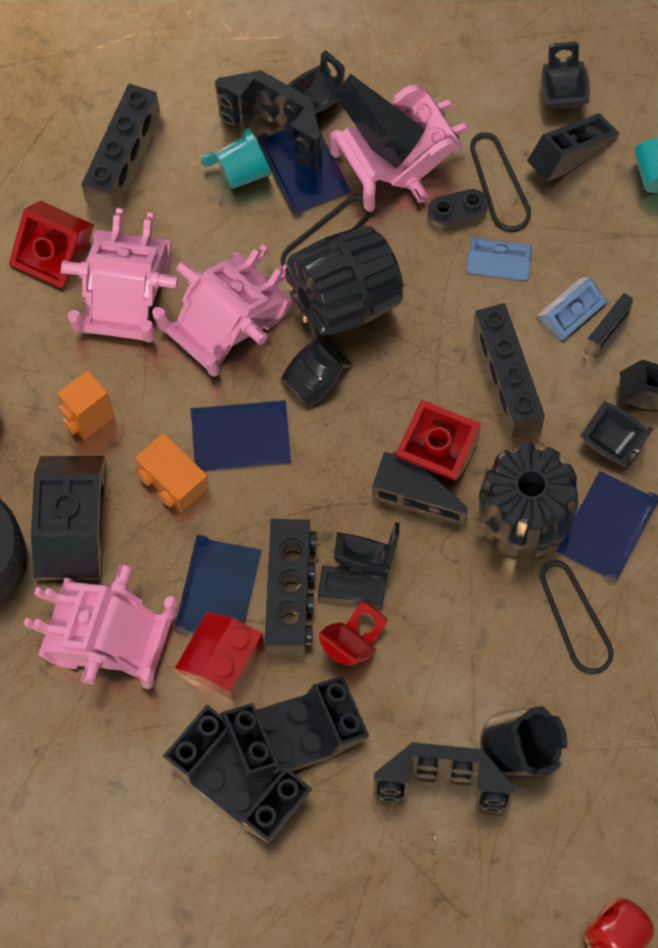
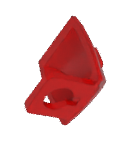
[318,602,388,666]

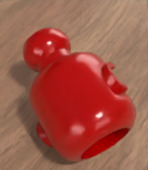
[584,898,654,948]

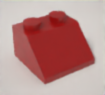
[9,200,94,289]
[395,399,481,481]
[174,612,264,700]

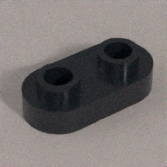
[427,189,488,229]

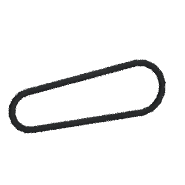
[470,132,531,231]
[280,195,372,267]
[540,560,614,673]

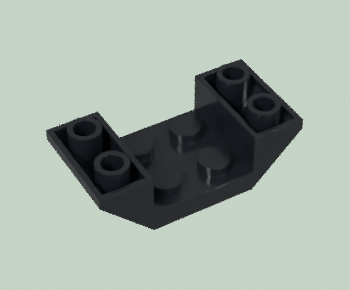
[215,70,322,172]
[31,456,105,580]
[221,675,369,779]
[163,705,313,843]
[374,742,514,813]

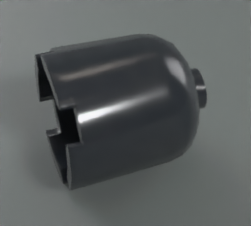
[480,706,568,776]

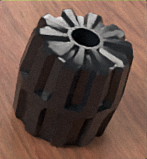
[285,225,404,337]
[479,443,578,558]

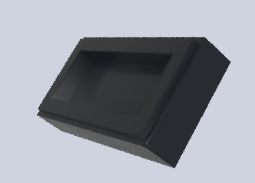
[584,293,633,358]
[317,565,387,609]

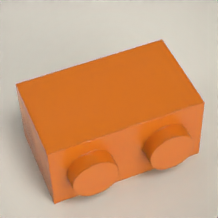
[57,370,115,441]
[135,433,209,512]

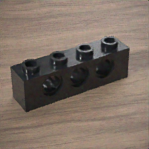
[81,83,160,211]
[473,303,545,438]
[264,519,317,656]

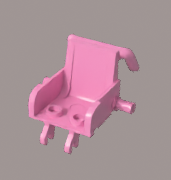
[329,85,470,212]
[61,208,179,342]
[152,244,292,376]
[23,565,178,689]

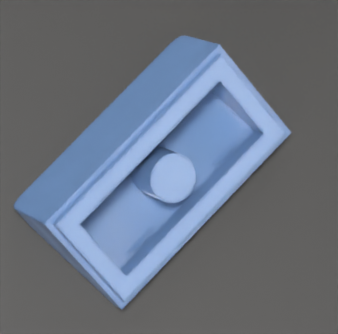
[466,238,532,280]
[537,277,608,340]

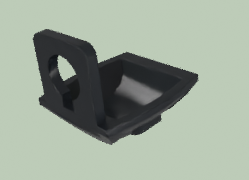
[542,42,590,109]
[288,50,345,115]
[280,339,352,408]
[580,401,653,467]
[334,522,400,574]

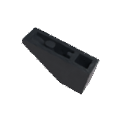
[334,73,425,168]
[527,113,620,182]
[619,359,658,410]
[372,451,468,525]

